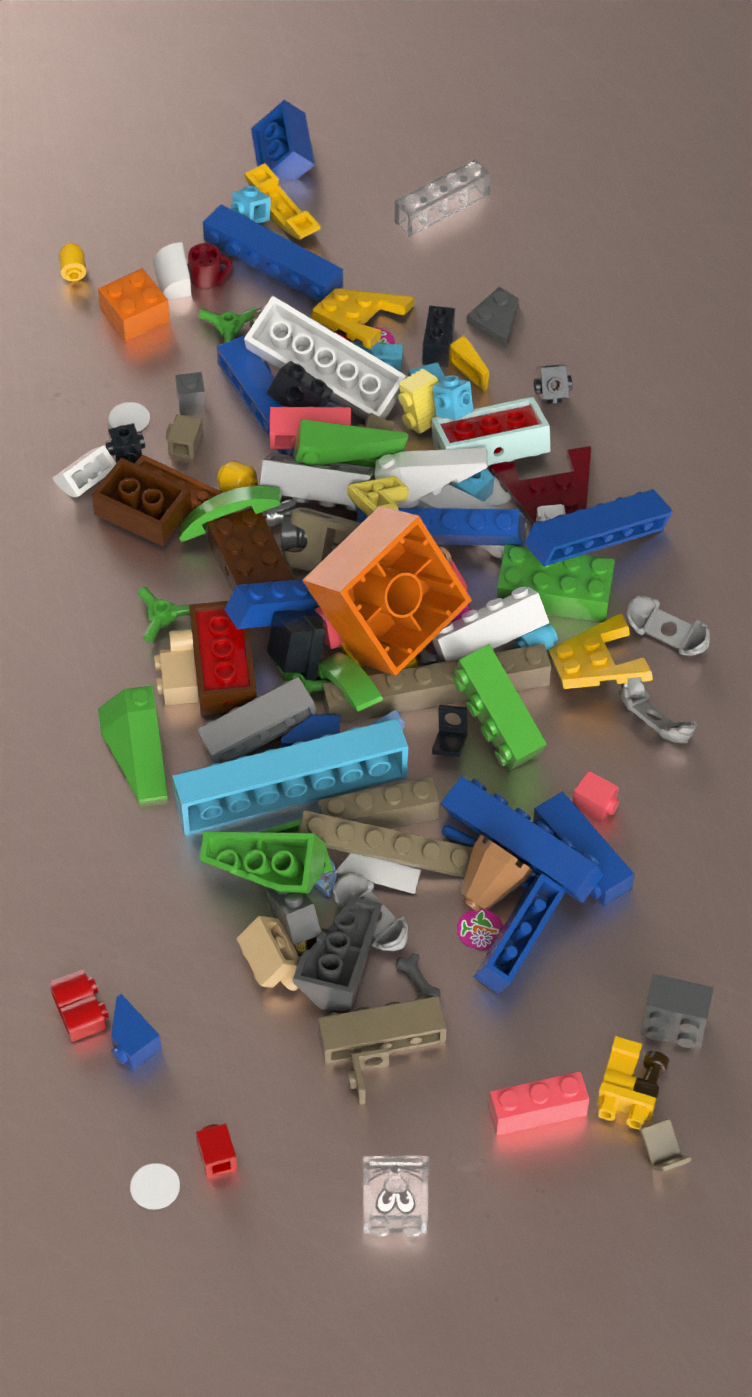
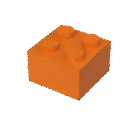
[98,268,170,342]

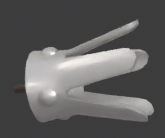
[264,499,296,527]

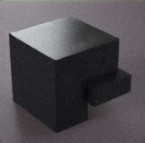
[267,611,326,680]

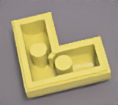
[347,476,409,517]

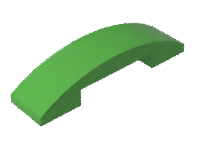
[179,486,282,542]
[317,652,383,712]

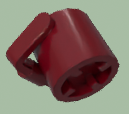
[187,243,234,288]

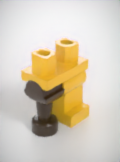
[597,1036,669,1130]

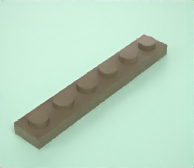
[298,810,473,878]

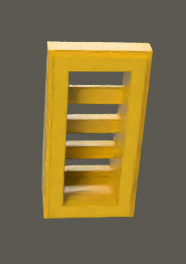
[449,336,489,392]

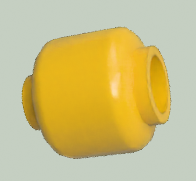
[217,460,258,492]

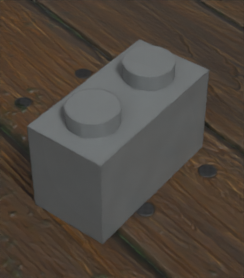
[266,888,321,945]

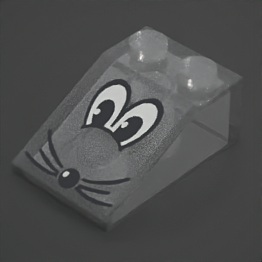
[363,1156,429,1236]

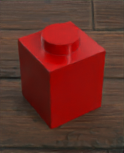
[196,1123,237,1178]

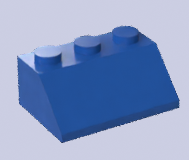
[251,100,315,181]

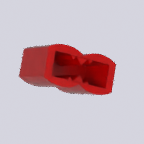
[49,969,109,1042]

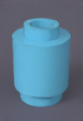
[514,623,558,651]

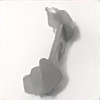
[627,596,710,655]
[619,677,698,743]
[333,872,408,951]

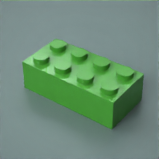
[497,544,615,622]
[452,644,547,772]

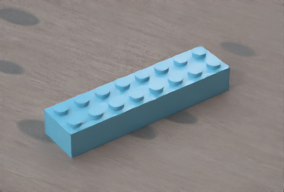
[172,718,408,836]

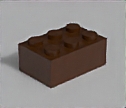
[92,458,192,546]

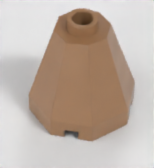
[460,835,533,912]

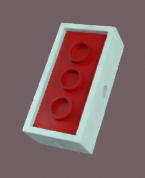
[431,397,550,466]

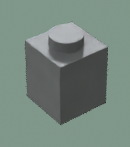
[175,372,206,415]

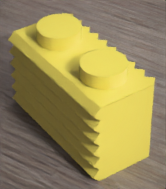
[398,369,439,434]

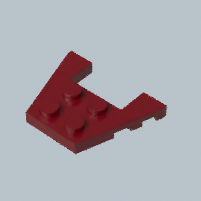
[489,446,591,525]

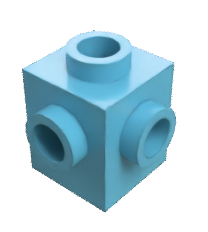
[231,186,271,224]
[433,376,474,420]

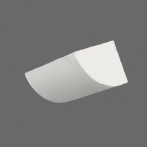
[154,242,191,299]
[52,445,116,497]

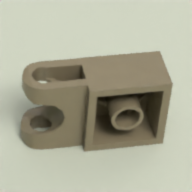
[283,507,361,572]

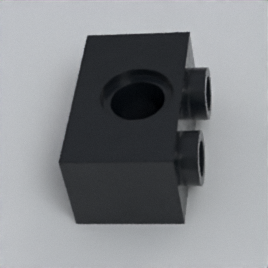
[422,305,455,368]
[266,361,333,407]

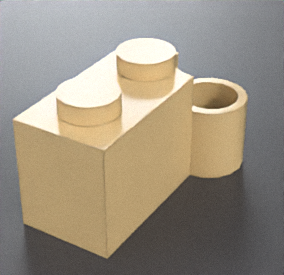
[154,629,199,706]
[236,916,300,991]

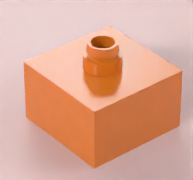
[302,506,472,676]

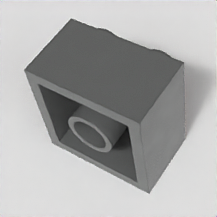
[641,974,714,1048]

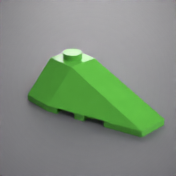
[292,419,408,465]
[98,685,168,803]
[200,832,327,893]

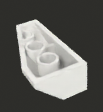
[375,448,488,508]

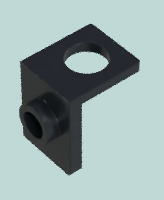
[432,705,468,757]

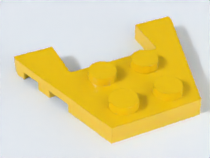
[312,288,415,349]
[548,613,653,689]

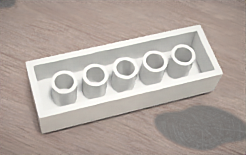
[244,296,407,420]

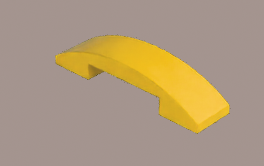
[244,163,320,240]

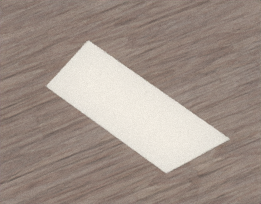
[335,853,421,894]

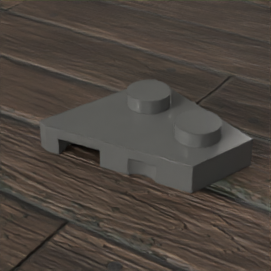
[467,287,519,346]

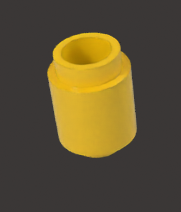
[59,243,86,281]

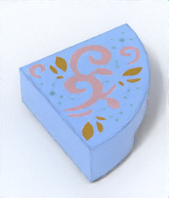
[314,859,337,898]

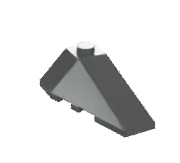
[293,897,382,1014]

